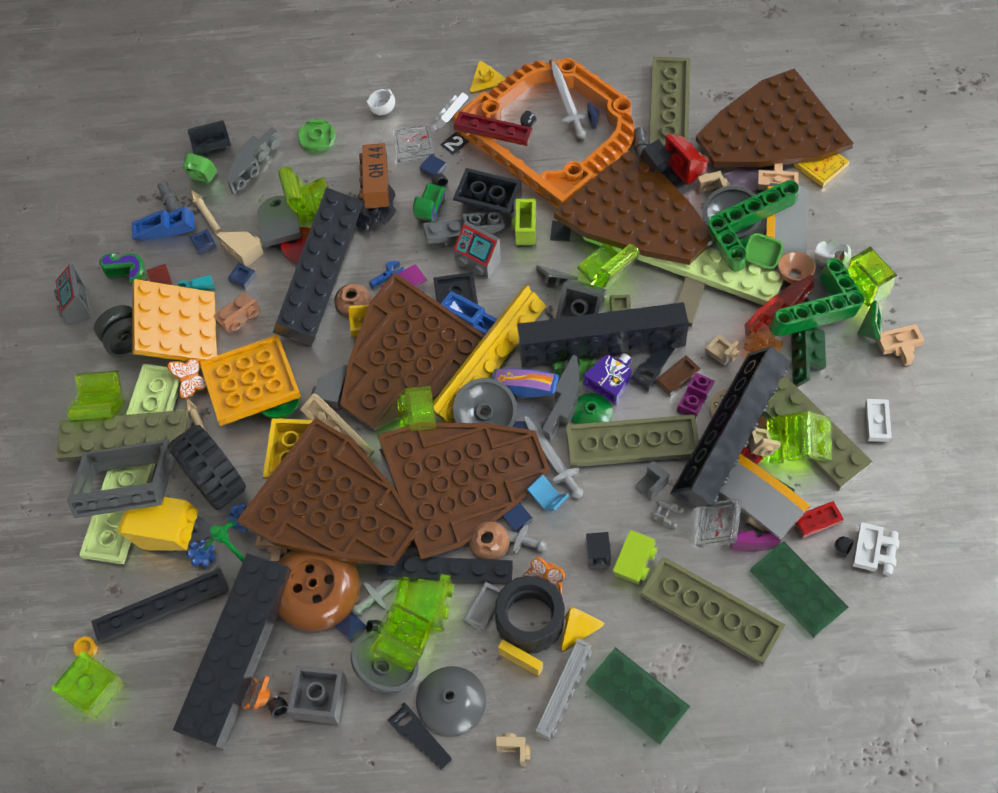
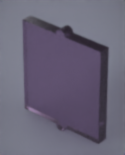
[725,167,761,193]

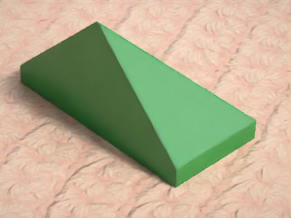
[857,300,883,340]

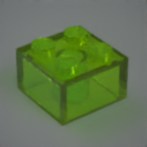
[847,246,898,308]
[397,386,436,432]
[370,602,434,672]
[51,651,125,722]

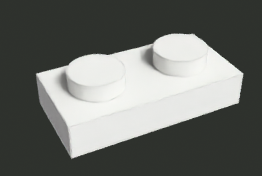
[865,399,892,442]

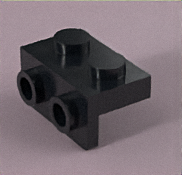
[187,120,231,155]

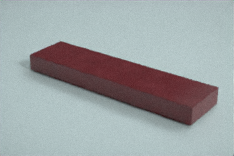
[454,111,533,146]

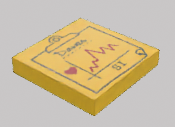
[793,154,849,187]

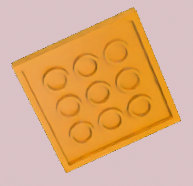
[132,279,217,363]
[199,334,301,426]

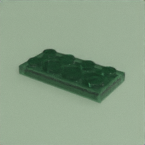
[750,541,849,638]
[586,647,690,745]

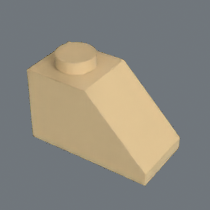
[217,232,264,267]

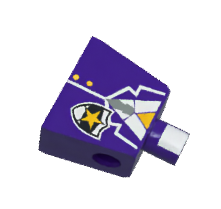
[584,353,632,405]

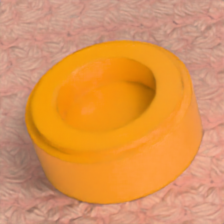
[73,636,98,661]

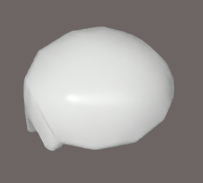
[366,89,395,116]

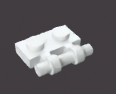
[430,92,468,132]
[853,522,899,576]

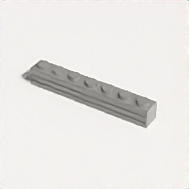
[536,639,593,741]

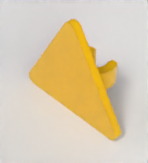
[470,61,506,94]
[560,607,604,651]

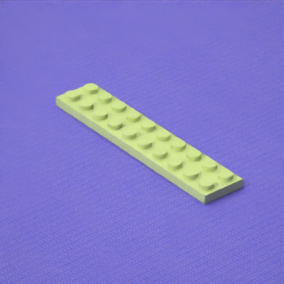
[583,237,784,308]
[79,364,181,565]

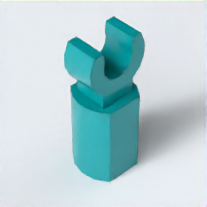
[177,275,215,291]

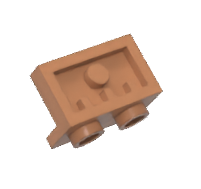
[213,292,261,334]

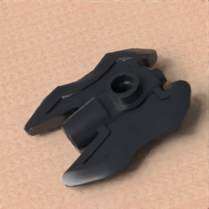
[356,184,396,230]

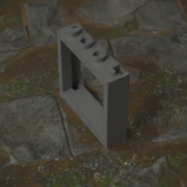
[67,439,174,518]

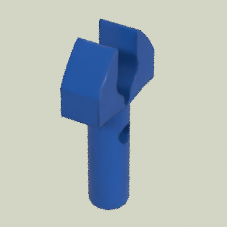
[369,261,404,288]

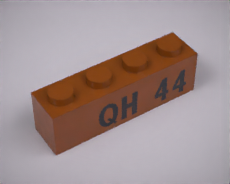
[359,143,389,209]

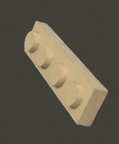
[300,393,375,458]

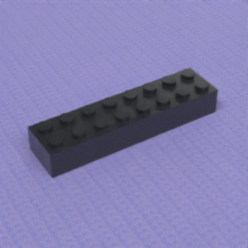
[273,187,364,347]
[517,302,689,367]
[670,346,790,508]
[173,553,294,749]

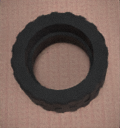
[495,575,565,654]

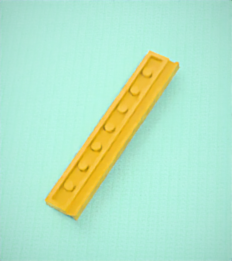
[429,285,546,423]

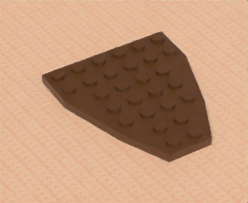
[696,68,854,167]
[554,151,713,265]
[340,272,485,431]
[237,418,420,566]
[377,422,550,560]

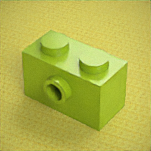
[512,199,536,245]
[613,530,658,585]

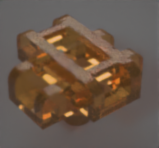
[744,329,783,352]

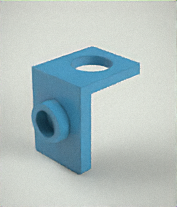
[527,475,569,511]

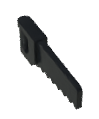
[631,346,676,391]
[387,702,452,770]

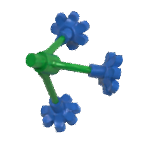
[186,504,248,568]

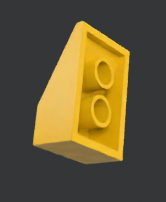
[263,419,313,479]

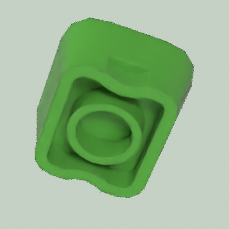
[182,153,217,183]
[745,233,784,269]

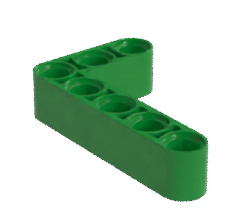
[708,180,799,271]
[769,258,865,336]

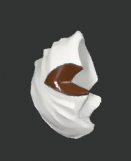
[813,240,851,267]

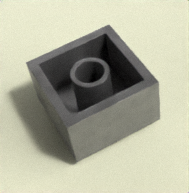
[288,665,347,725]

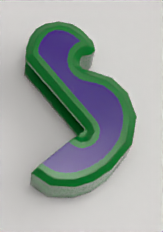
[413,183,447,223]
[99,253,148,287]

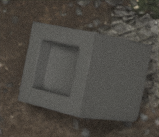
[635,461,670,501]

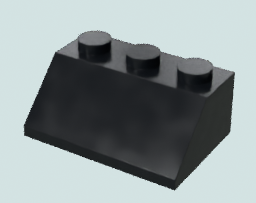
[453,168,522,215]

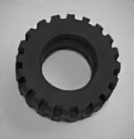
[168,425,246,510]

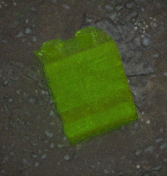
[278,167,329,223]
[577,244,640,289]
[68,370,124,422]
[767,411,832,464]
[390,574,455,632]

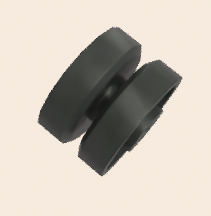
[93,305,132,357]

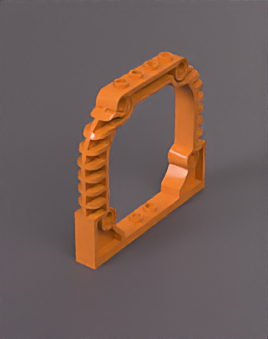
[452,58,634,209]

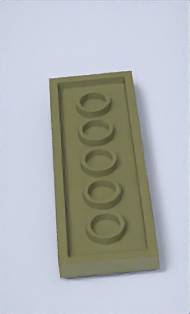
[649,57,690,146]
[763,376,873,490]
[56,410,188,462]
[566,415,699,467]
[640,556,785,666]

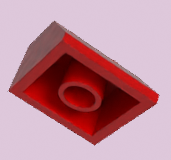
[665,134,708,185]

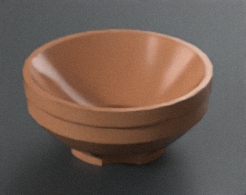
[778,252,816,284]
[334,283,371,318]
[469,521,510,560]

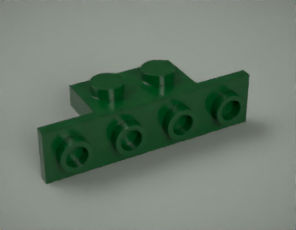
[791,328,826,387]

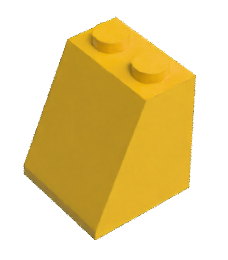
[117,497,198,551]

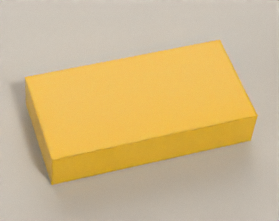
[498,639,543,677]

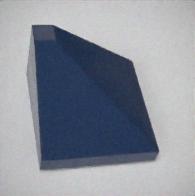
[587,102,600,129]
[335,612,366,643]

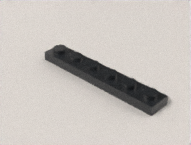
[377,556,513,584]
[91,568,229,644]

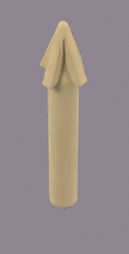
[191,191,222,234]
[186,398,207,432]

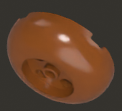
[278,550,361,633]

